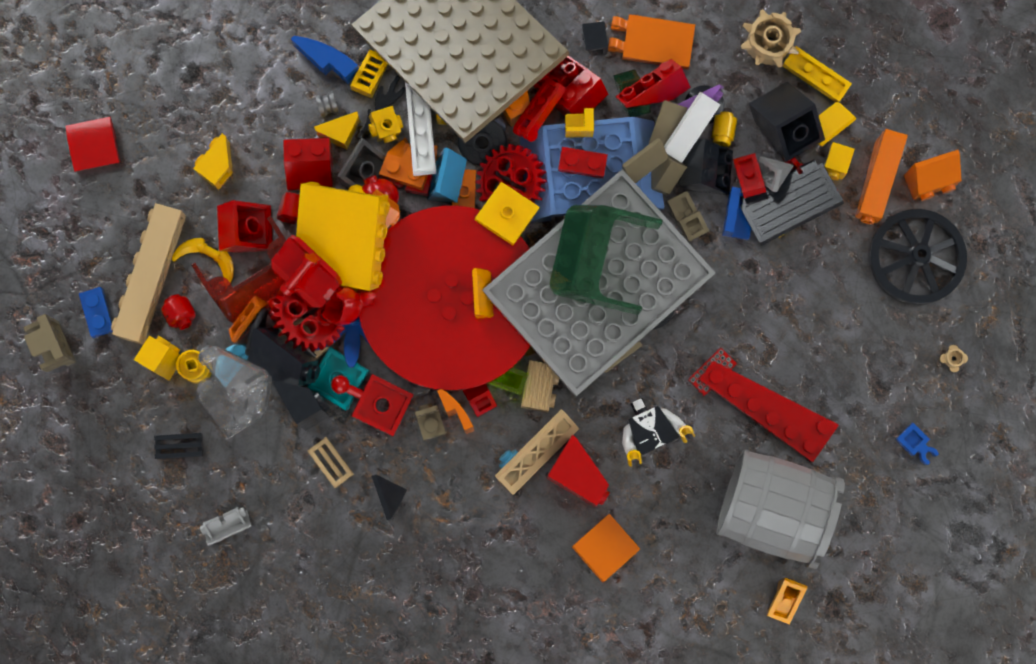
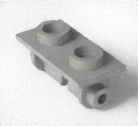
[200,507,252,546]

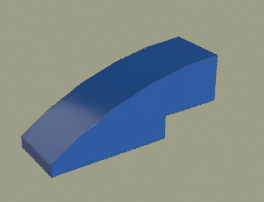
[291,36,359,84]

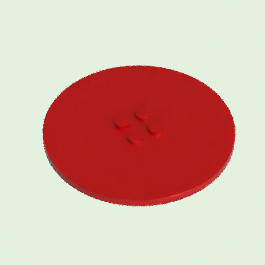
[357,205,530,391]

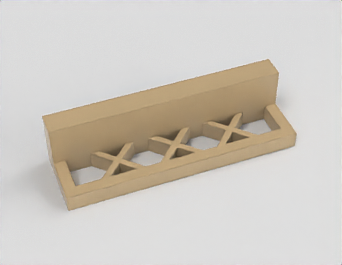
[495,409,579,495]

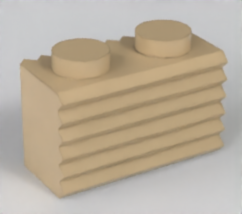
[521,360,559,413]

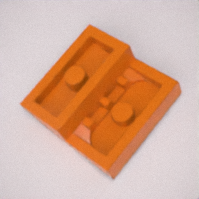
[437,389,475,434]
[572,514,640,583]

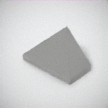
[758,156,794,192]

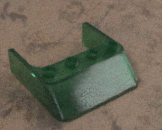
[549,205,663,315]

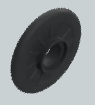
[457,120,507,166]
[245,308,268,356]

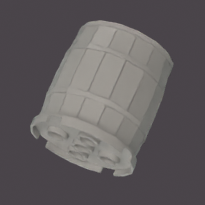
[716,449,845,569]

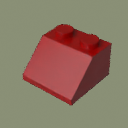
[283,138,333,191]
[217,200,273,253]

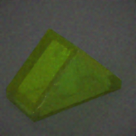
[487,368,529,396]

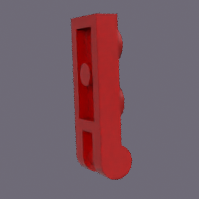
[513,78,566,142]

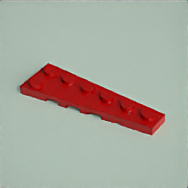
[699,361,839,463]

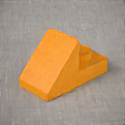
[767,578,807,625]

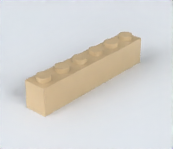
[111,203,186,345]

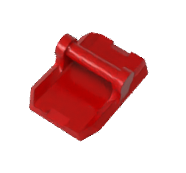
[271,235,342,308]

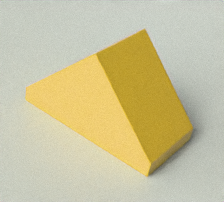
[314,111,361,150]

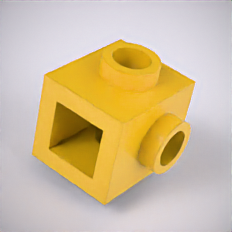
[368,106,403,143]

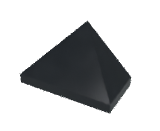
[371,474,407,521]

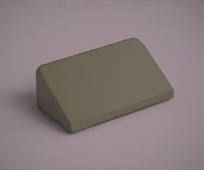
[649,100,688,146]
[622,138,668,183]

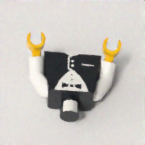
[622,398,695,467]

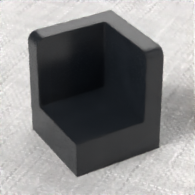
[581,21,608,54]

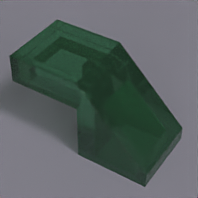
[613,69,651,117]

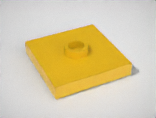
[475,182,540,246]

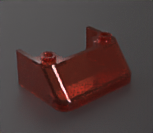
[191,216,286,324]

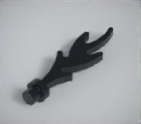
[355,75,405,141]

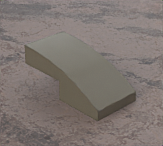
[666,191,709,242]

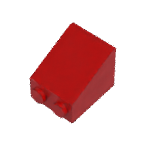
[547,435,610,508]

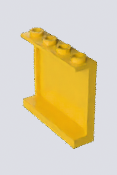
[296,182,390,291]

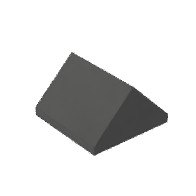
[337,138,386,188]

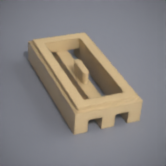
[307,437,354,489]

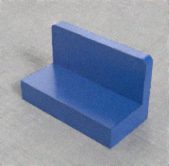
[722,187,751,240]

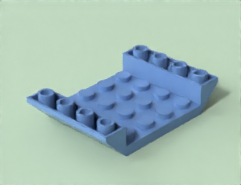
[519,117,665,223]

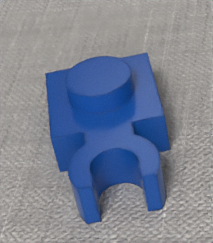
[895,423,939,465]

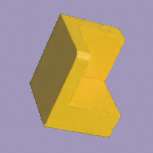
[565,108,594,138]

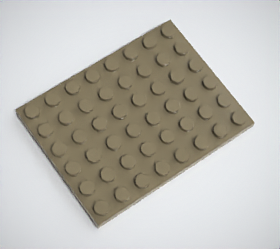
[351,0,569,143]

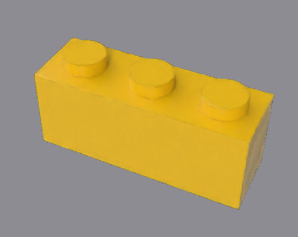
[134,335,180,381]

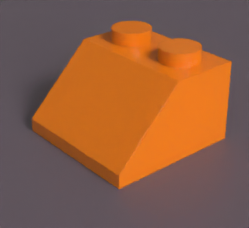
[904,150,962,201]

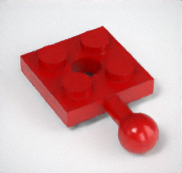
[331,374,414,436]

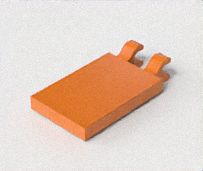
[608,14,695,70]

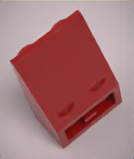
[533,56,609,116]

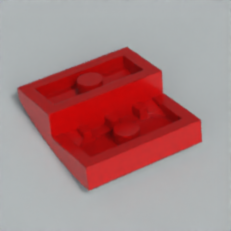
[65,116,121,172]

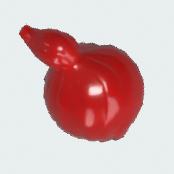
[322,286,376,326]

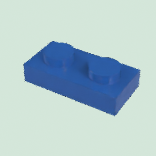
[79,287,113,338]

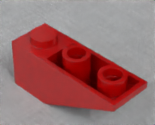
[615,59,691,108]

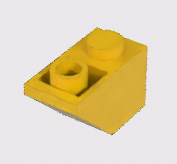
[193,133,233,190]

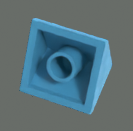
[427,148,467,203]

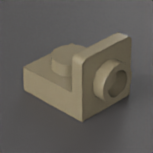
[415,403,446,441]

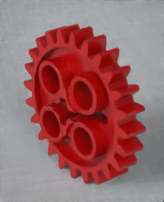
[475,144,547,204]
[271,290,345,352]

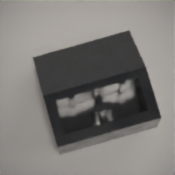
[679,139,733,195]

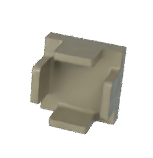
[23,314,76,372]

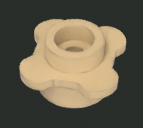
[940,345,968,372]

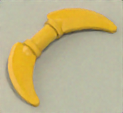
[172,238,234,289]

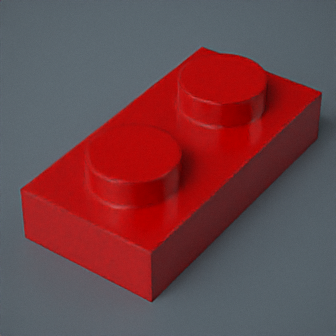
[558,147,608,179]
[733,153,766,198]

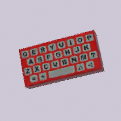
[688,348,737,396]

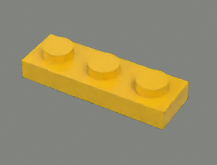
[782,46,852,102]

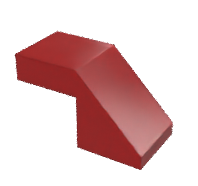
[462,384,497,417]

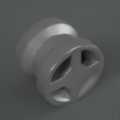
[315,91,339,118]

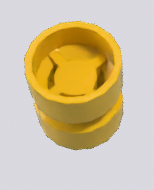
[176,350,212,384]

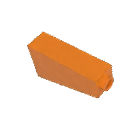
[855,129,908,225]

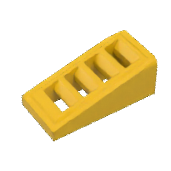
[350,50,388,99]

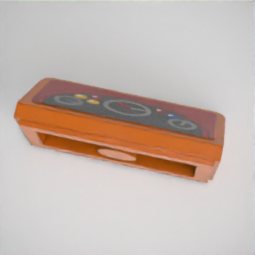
[229,296,268,343]

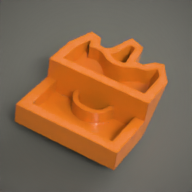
[379,137,438,191]

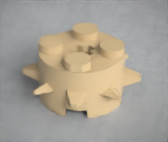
[741,10,801,68]

